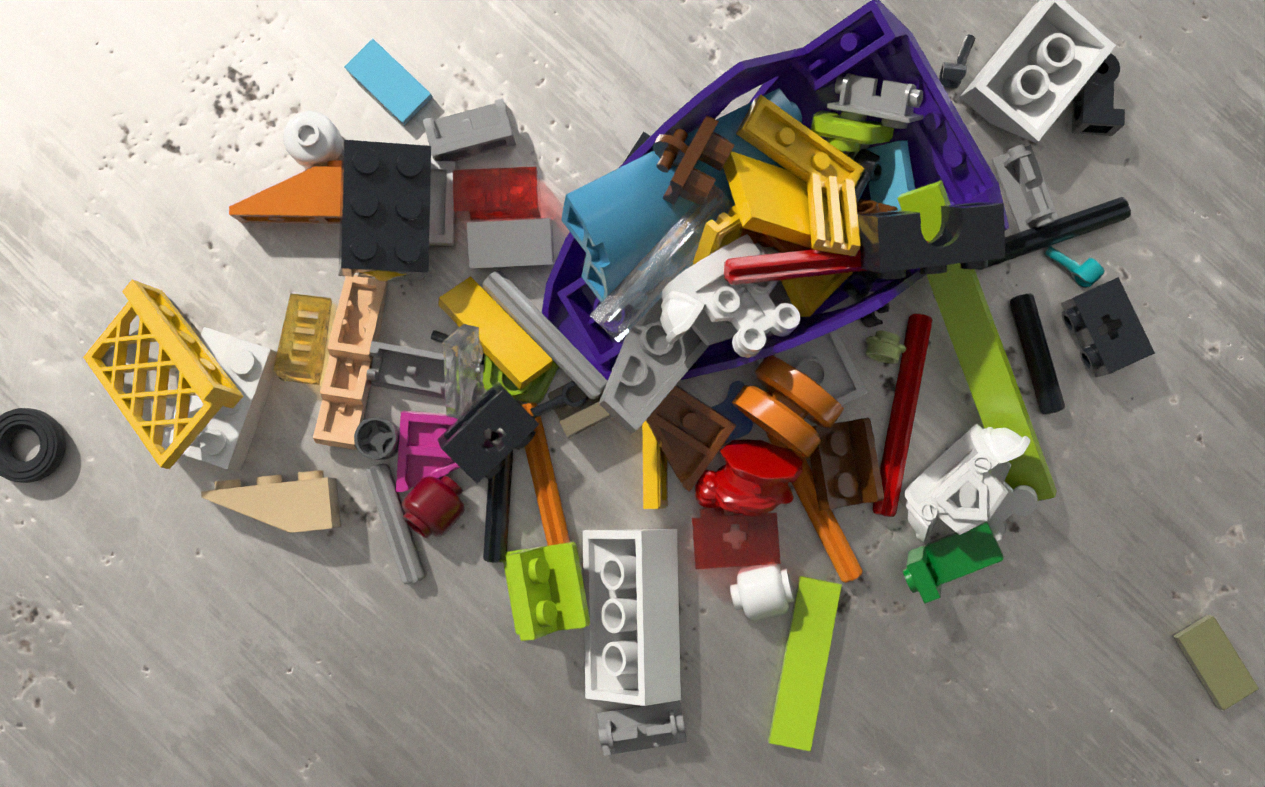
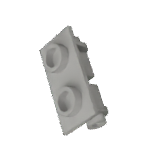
[827,73,924,129]
[991,144,1059,232]
[597,700,687,756]

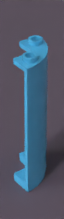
[561,88,802,310]

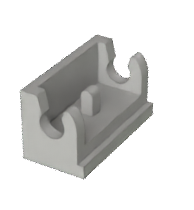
[423,98,516,161]
[466,218,554,269]
[366,341,460,400]

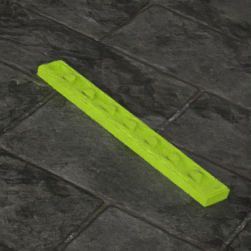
[897,181,1057,501]

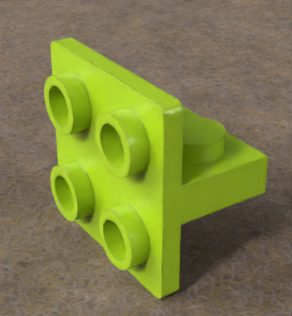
[503,542,590,641]

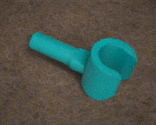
[1045,246,1105,288]

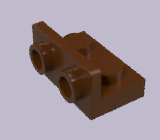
[810,417,884,511]

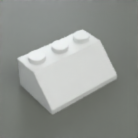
[960,0,1116,143]
[162,327,283,470]

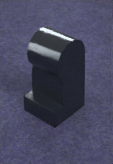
[1072,53,1125,136]

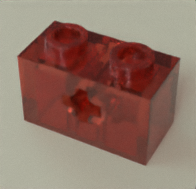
[453,167,541,221]
[690,507,781,569]

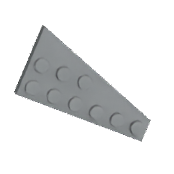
[599,264,729,434]

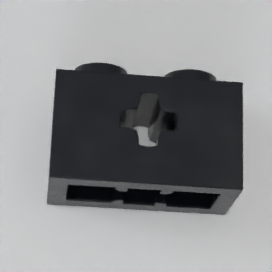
[1061,277,1155,377]
[437,381,539,484]

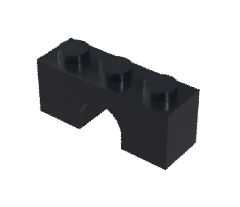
[858,202,1005,279]

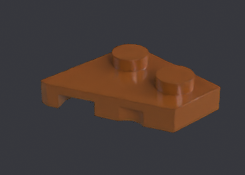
[645,385,736,492]

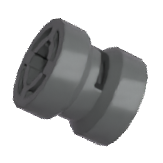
[354,417,400,460]

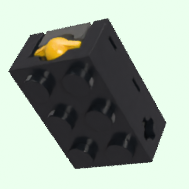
[338,140,431,281]

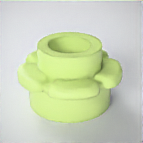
[865,331,906,364]

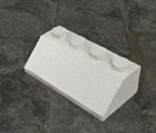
[583,529,681,706]

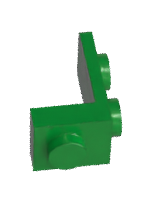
[903,521,1004,604]

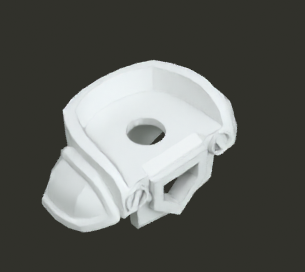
[660,234,800,358]
[905,424,1037,542]

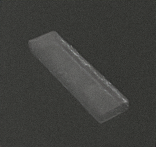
[590,185,733,342]

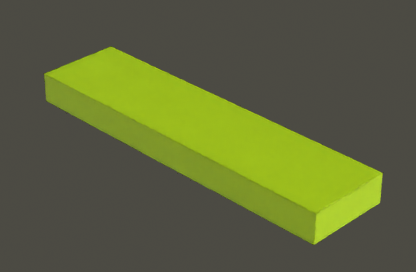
[768,576,842,752]

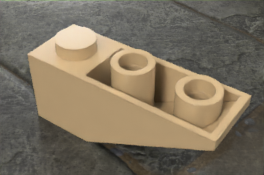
[201,470,341,533]

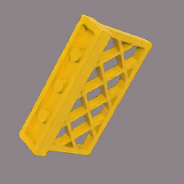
[83,279,243,469]

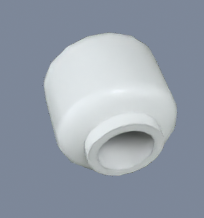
[283,111,343,169]
[730,561,795,621]

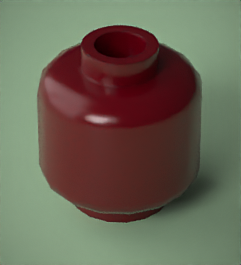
[402,475,465,539]

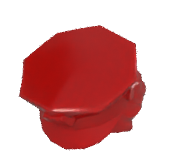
[695,439,803,517]

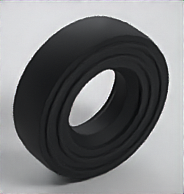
[0,408,65,483]

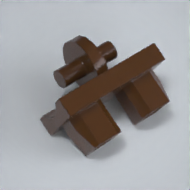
[653,115,734,206]

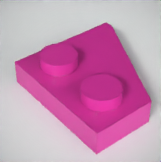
[396,411,485,492]

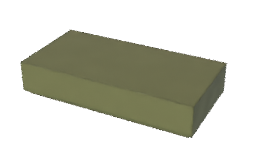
[1173,615,1259,711]

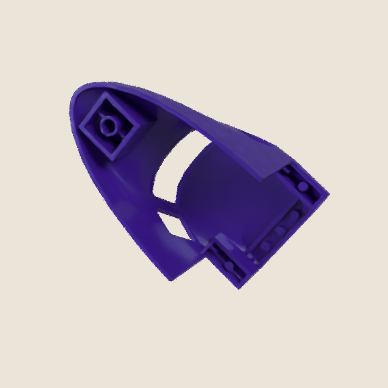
[542,0,1009,380]

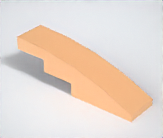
[313,275,388,450]

